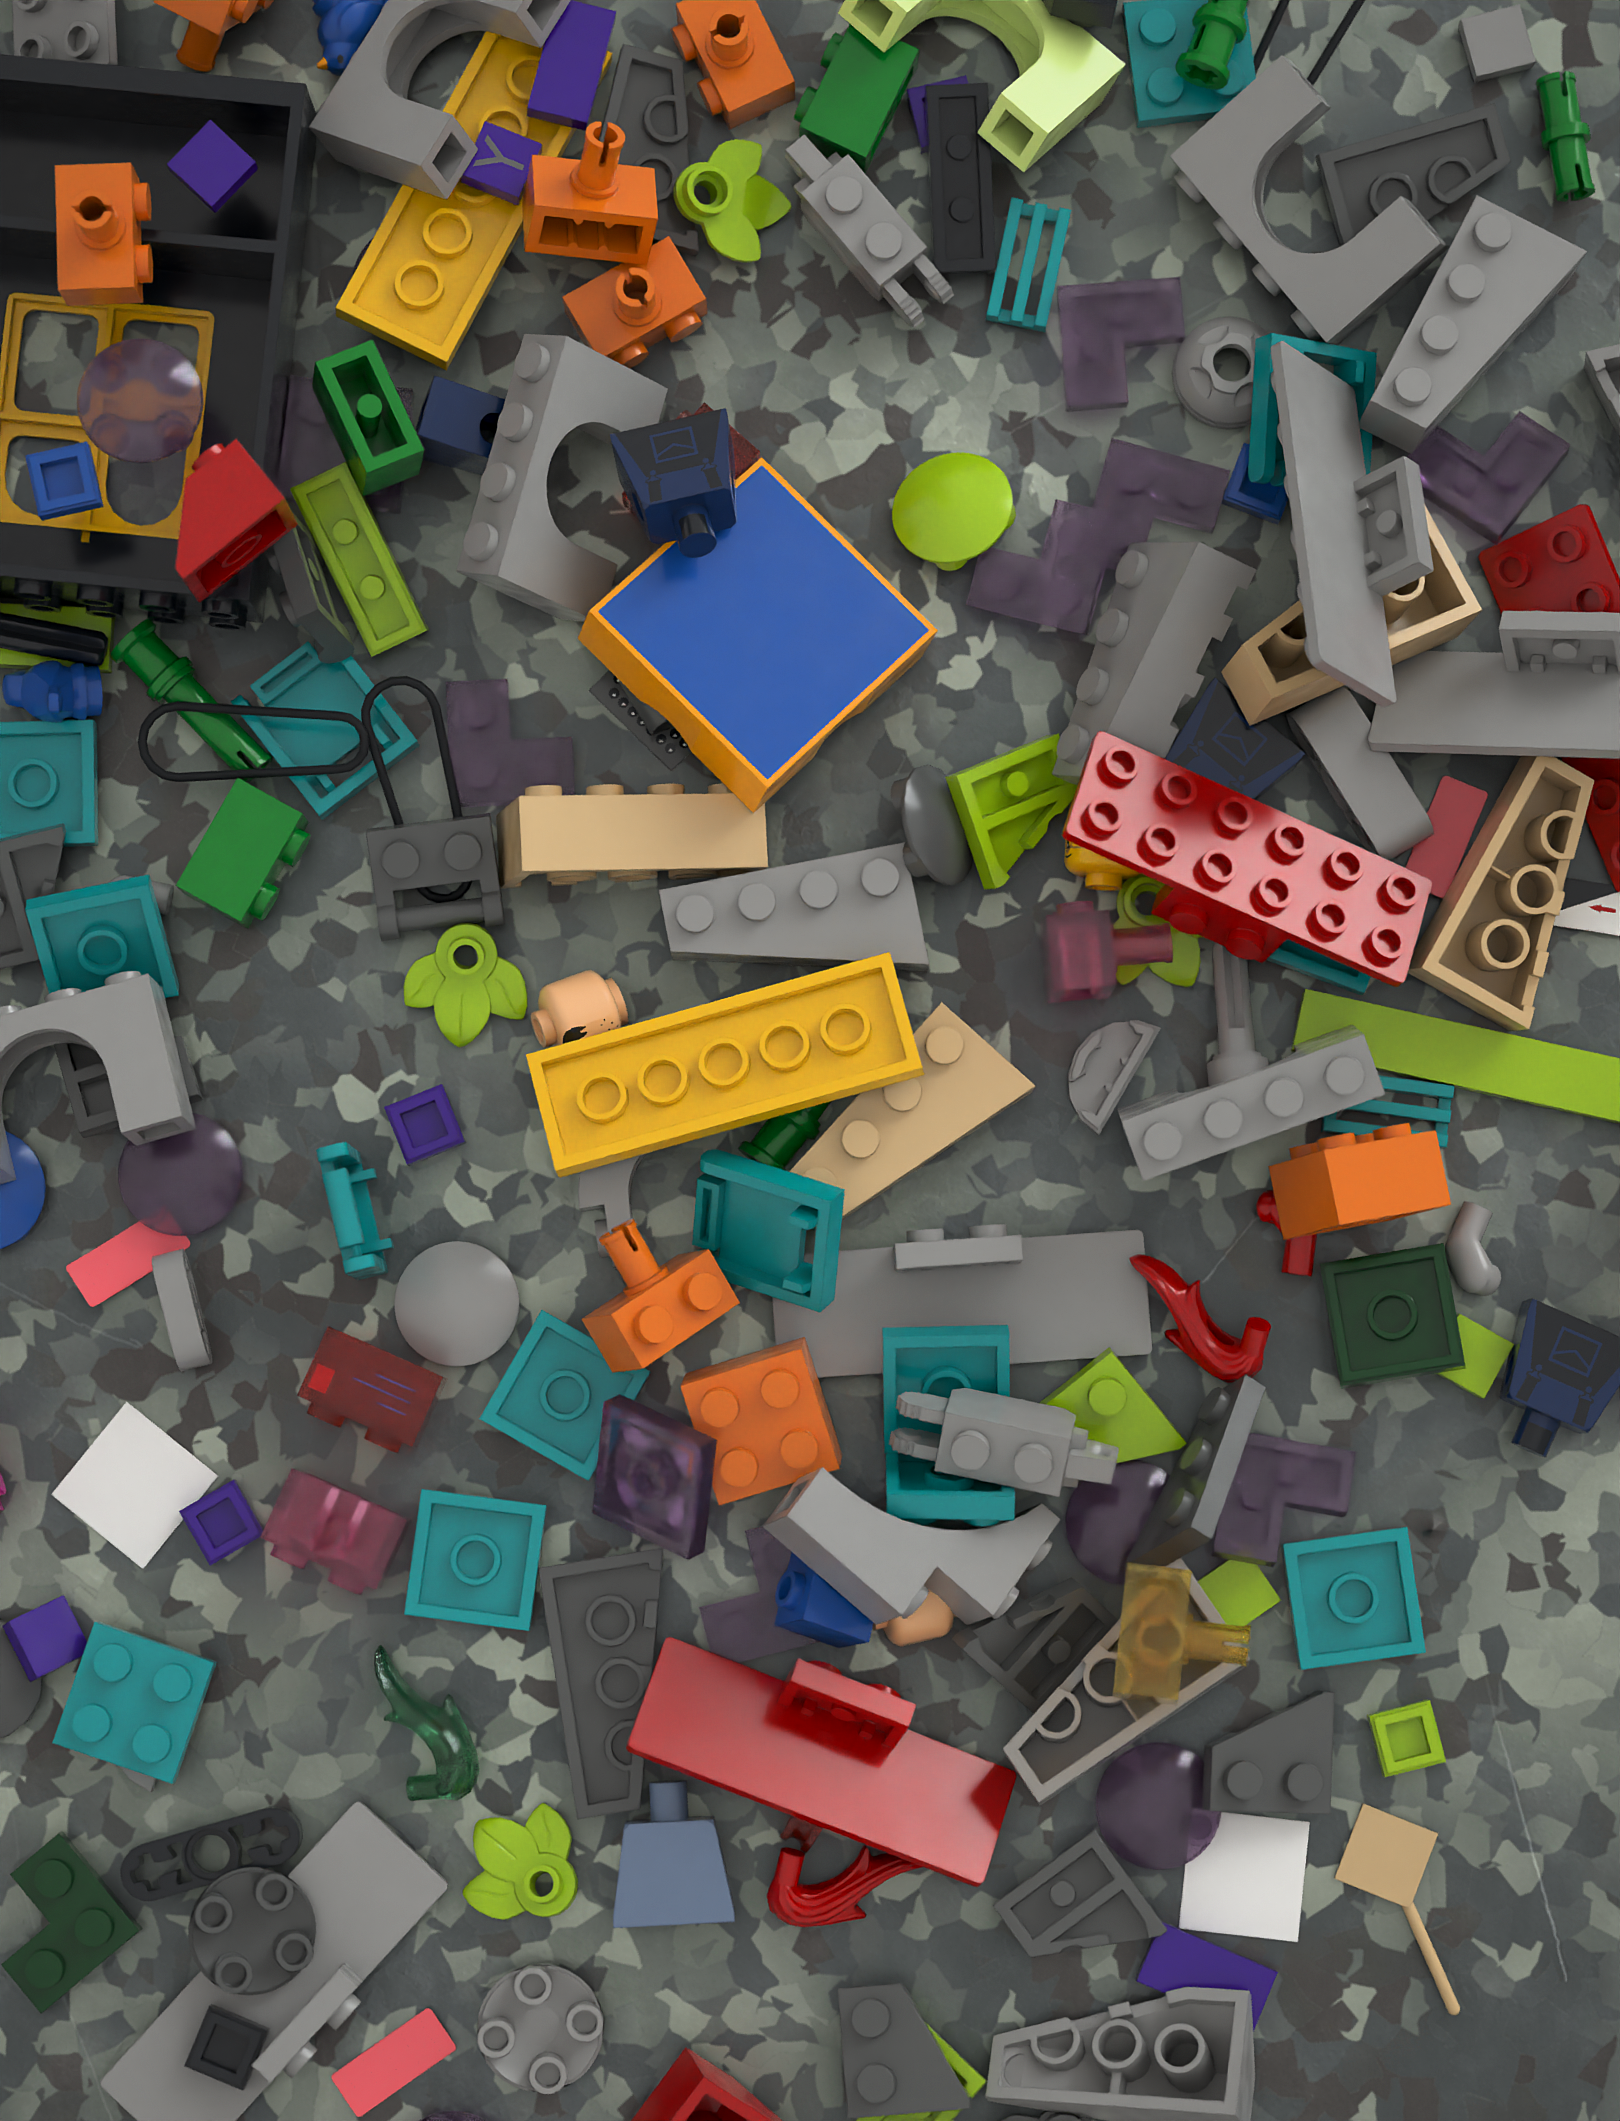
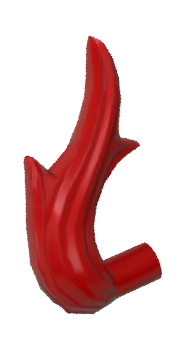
[1129,1254,1271,1383]
[767,1845,922,1927]

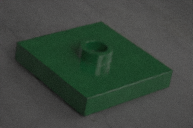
[1320,1243,1466,1389]

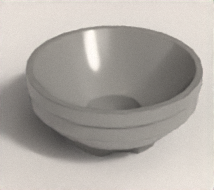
[1172,316,1269,429]

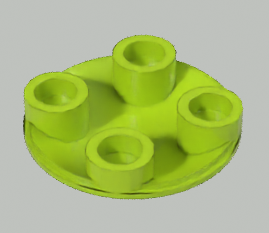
[892,452,1016,571]

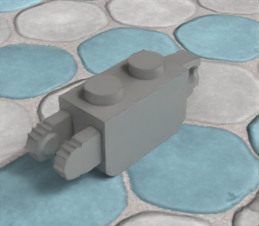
[785,134,954,328]
[889,1388,1119,1497]

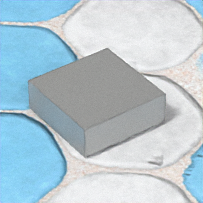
[1458,4,1536,83]

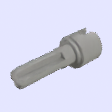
[1207,943,1269,1086]

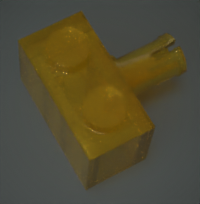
[1113,1563,1251,1705]

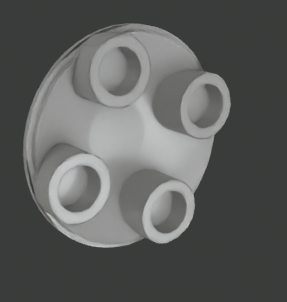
[394,1241,520,1366]
[477,1964,604,2094]

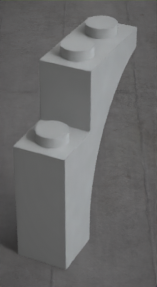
[763,1467,1061,1625]

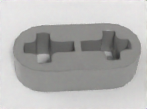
[152,1249,212,1371]

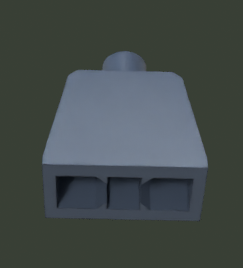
[613,1780,735,1928]

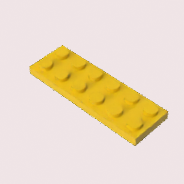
[335,31,613,370]
[526,952,924,1178]

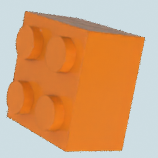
[1268,1123,1451,1240]
[680,1337,843,1505]

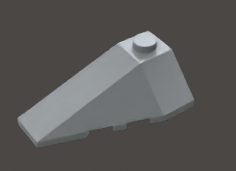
[985,1987,1255,2121]

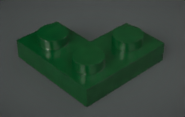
[1,1831,143,2014]

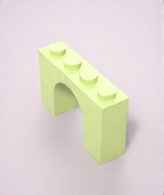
[838,0,1126,173]

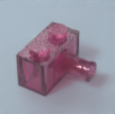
[1040,901,1173,1004]
[260,1468,412,1595]

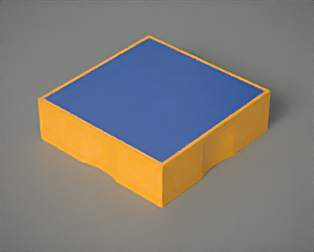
[578,457,938,813]

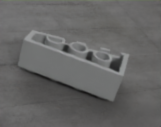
[1359,195,1587,454]
[1052,542,1257,785]
[659,842,929,973]
[1003,1558,1250,1806]

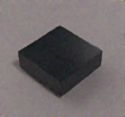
[184,2004,270,2091]

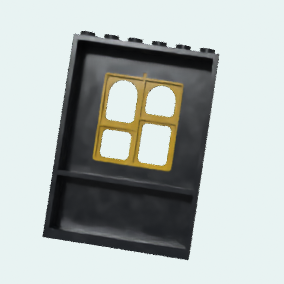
[0,54,316,630]

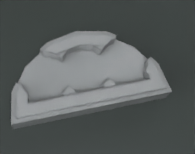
[1067,1020,1161,1137]

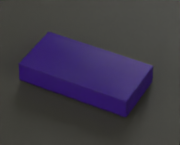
[527,0,616,131]
[1135,1921,1278,2032]

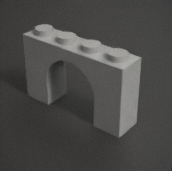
[309,0,570,200]
[1170,55,1449,345]
[456,334,668,621]
[0,971,196,1184]
[1117,1025,1385,1181]

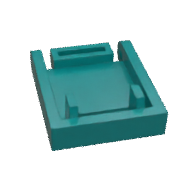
[1248,333,1377,488]
[231,641,420,820]
[316,1142,394,1280]
[692,1149,845,1312]

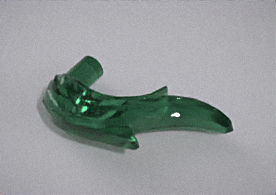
[374,1645,480,1801]

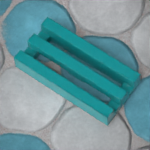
[986,197,1071,332]
[1321,1076,1455,1149]

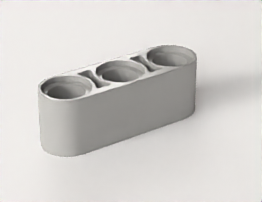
[1286,686,1434,861]

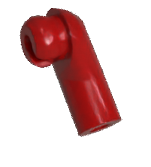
[1256,1190,1317,1277]

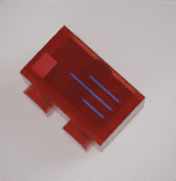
[297,1326,448,1453]

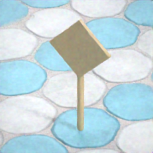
[1334,1803,1460,2015]

